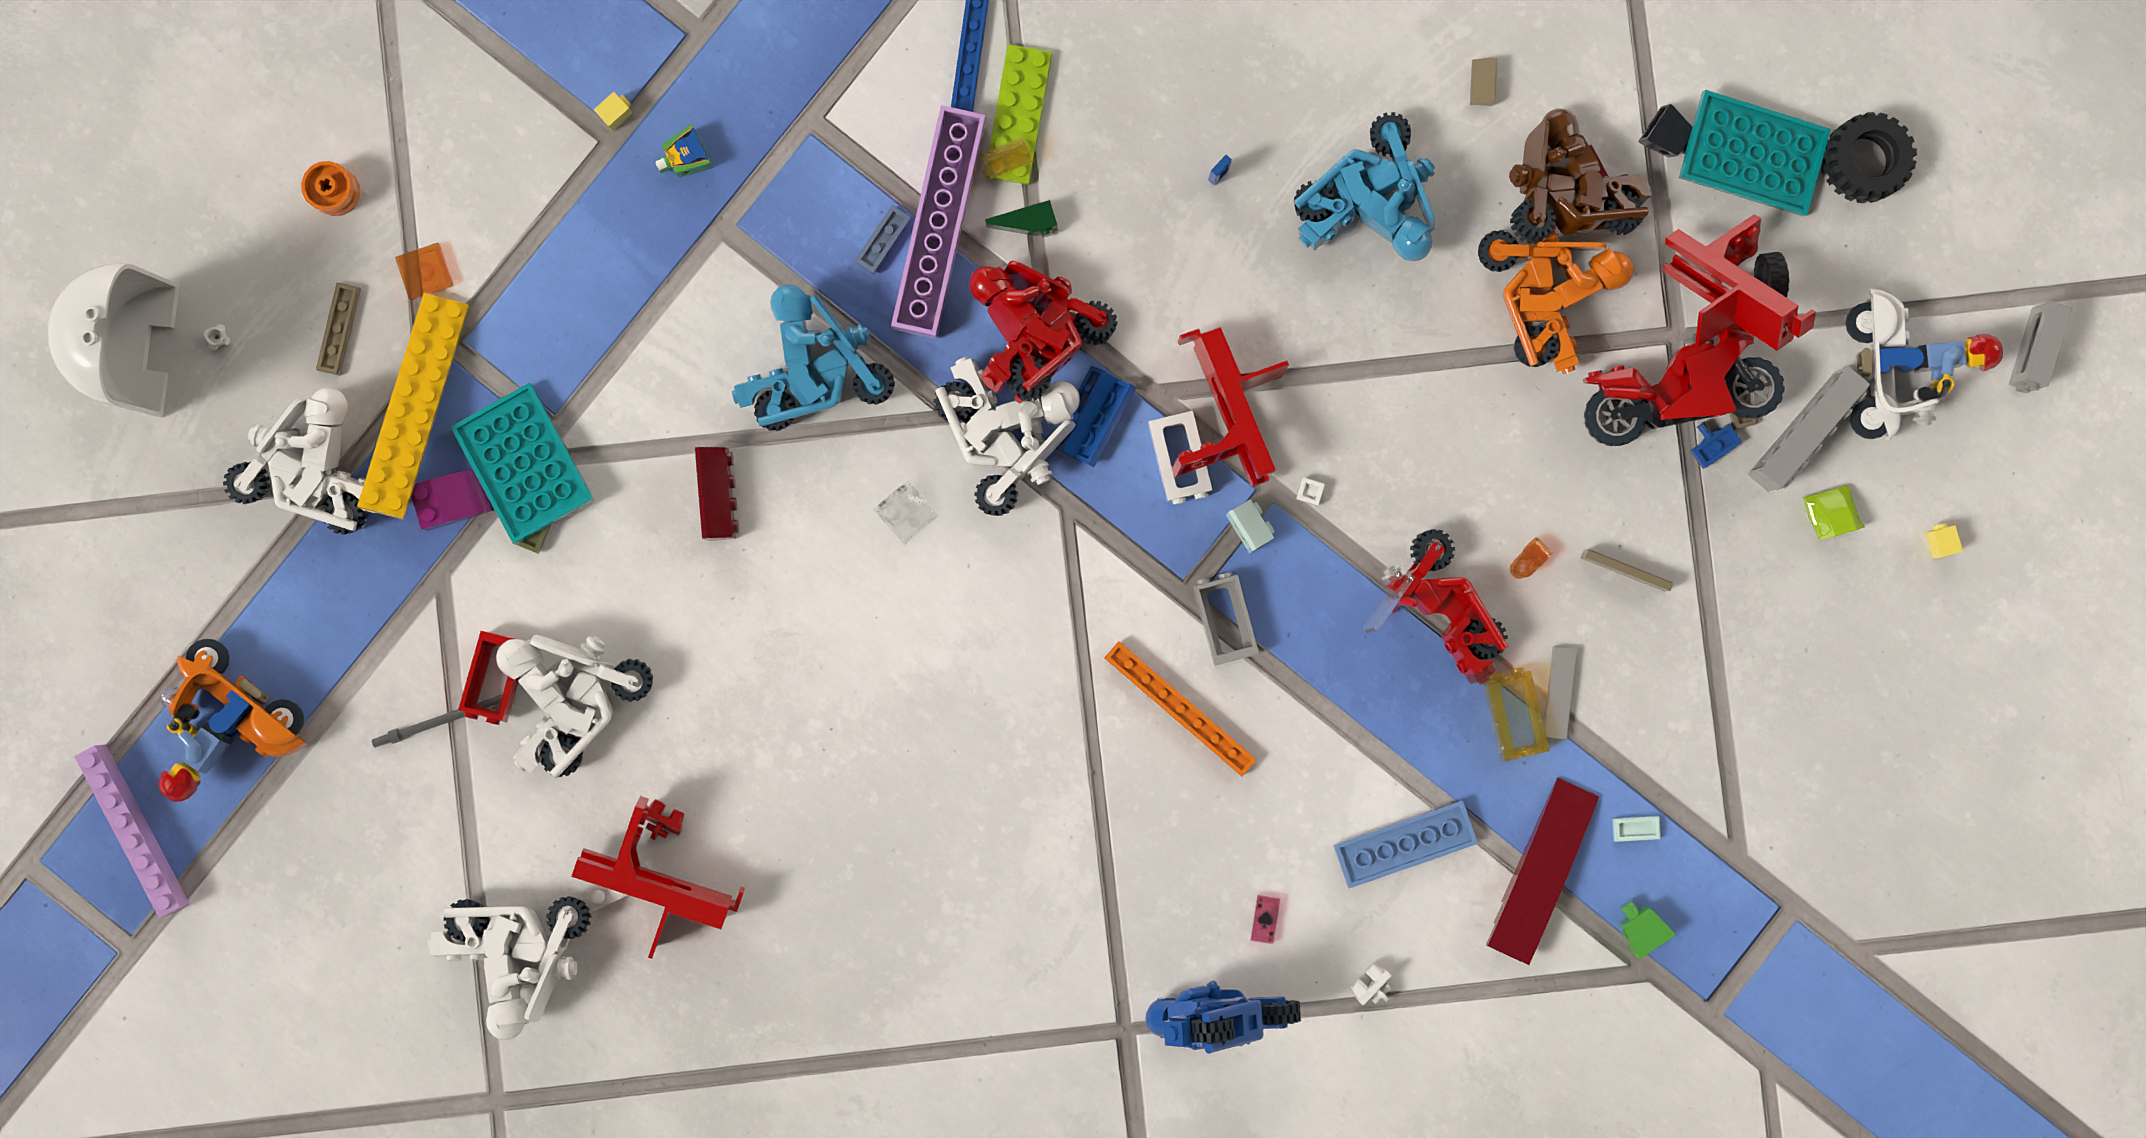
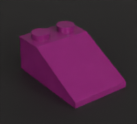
[411,469,493,531]

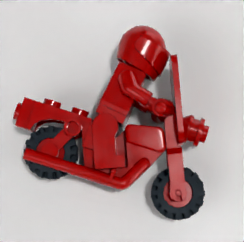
[969,261,1118,403]

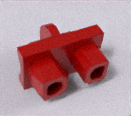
[645,799,684,840]

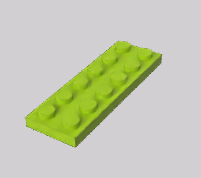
[984,44,1052,185]

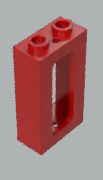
[458,631,520,725]

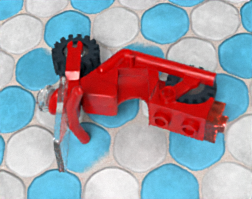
[1363,529,1509,685]

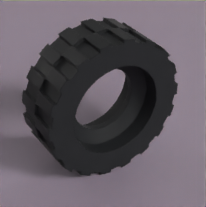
[1754,252,1790,297]

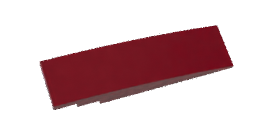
[1486,777,1599,965]

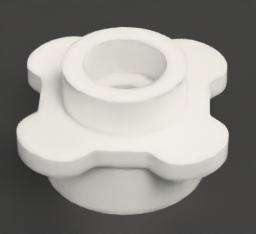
[204,324,230,350]

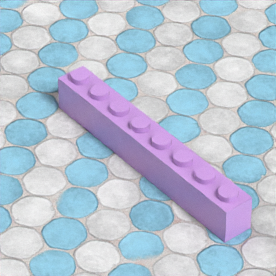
[74,744,190,918]

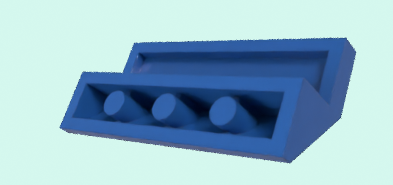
[1056,365,1136,467]

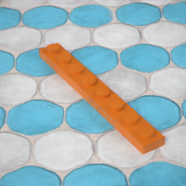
[1104,641,1257,777]

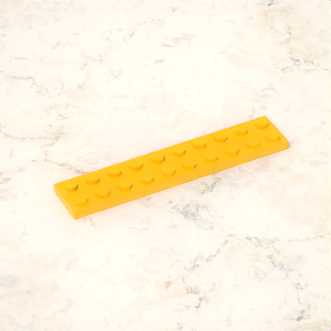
[357,293,469,520]

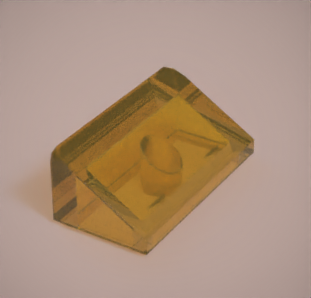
[980,138,1032,179]

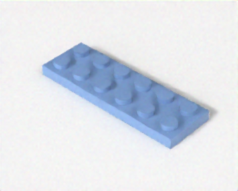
[1333,800,1478,889]

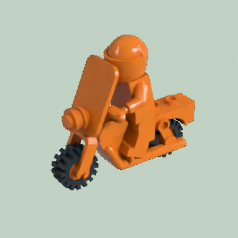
[1478,225,1634,375]

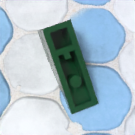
[985,200,1058,238]

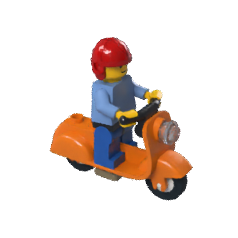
[158,639,308,802]

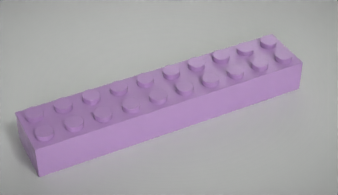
[891,105,986,339]

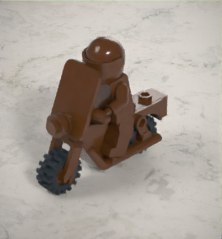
[1509,108,1652,244]

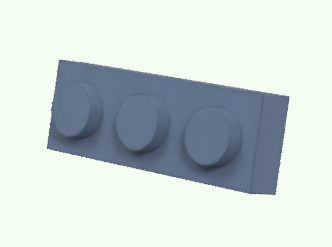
[855,205,911,274]

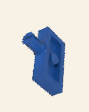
[1690,421,1742,469]

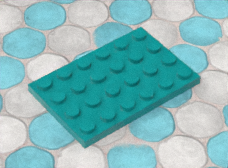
[1679,90,1831,217]
[451,382,595,545]

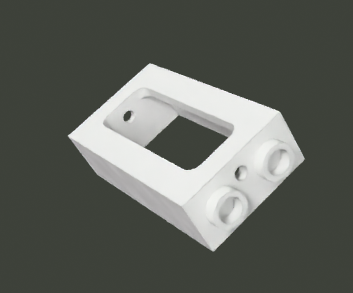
[1148,411,1212,505]

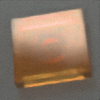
[395,242,454,301]

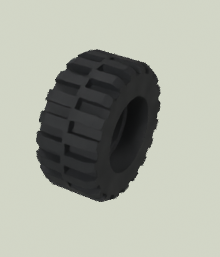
[1822,112,1917,203]

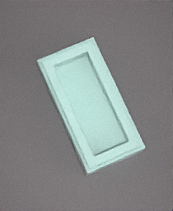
[1612,816,1661,842]

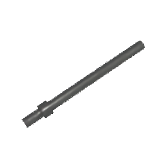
[372,695,502,748]

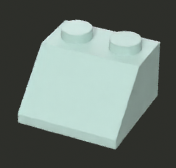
[1226,499,1275,553]

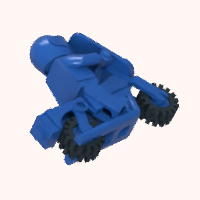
[1145,981,1301,1054]

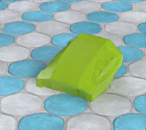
[1803,485,1865,540]

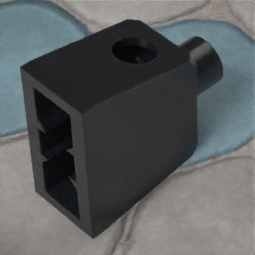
[1638,104,1693,158]

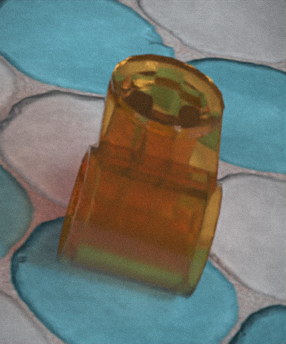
[1510,537,1553,579]

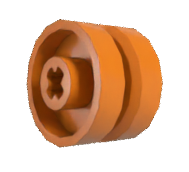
[301,161,361,216]

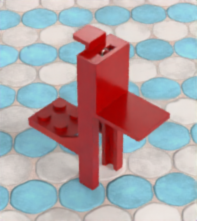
[1662,214,1816,351]
[1172,327,1289,488]
[571,796,745,959]

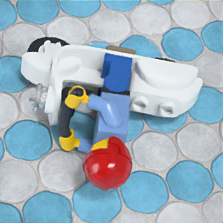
[1845,289,2003,441]

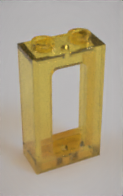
[1483,667,1550,761]

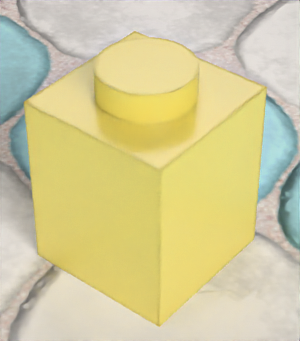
[594,92,633,131]
[1925,523,1963,558]

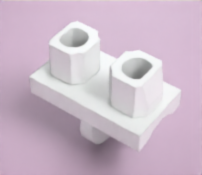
[1350,963,1392,1005]

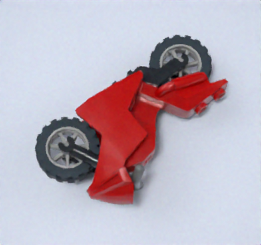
[1583,323,1785,446]

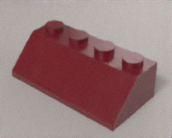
[695,447,739,541]

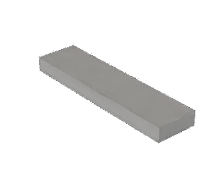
[1542,647,1577,740]

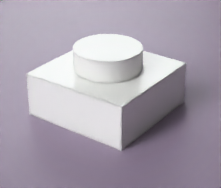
[1296,477,1325,506]

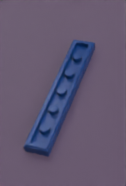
[951,0,989,112]

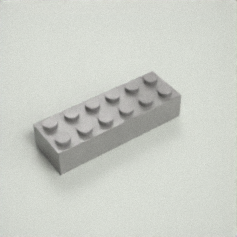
[1748,367,1870,492]

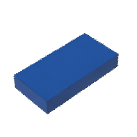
[1208,154,1232,185]

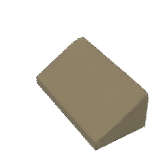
[1470,58,1497,106]

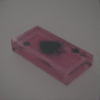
[1250,895,1280,944]

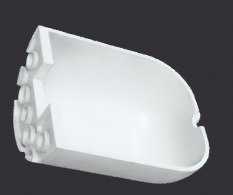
[48,263,180,418]

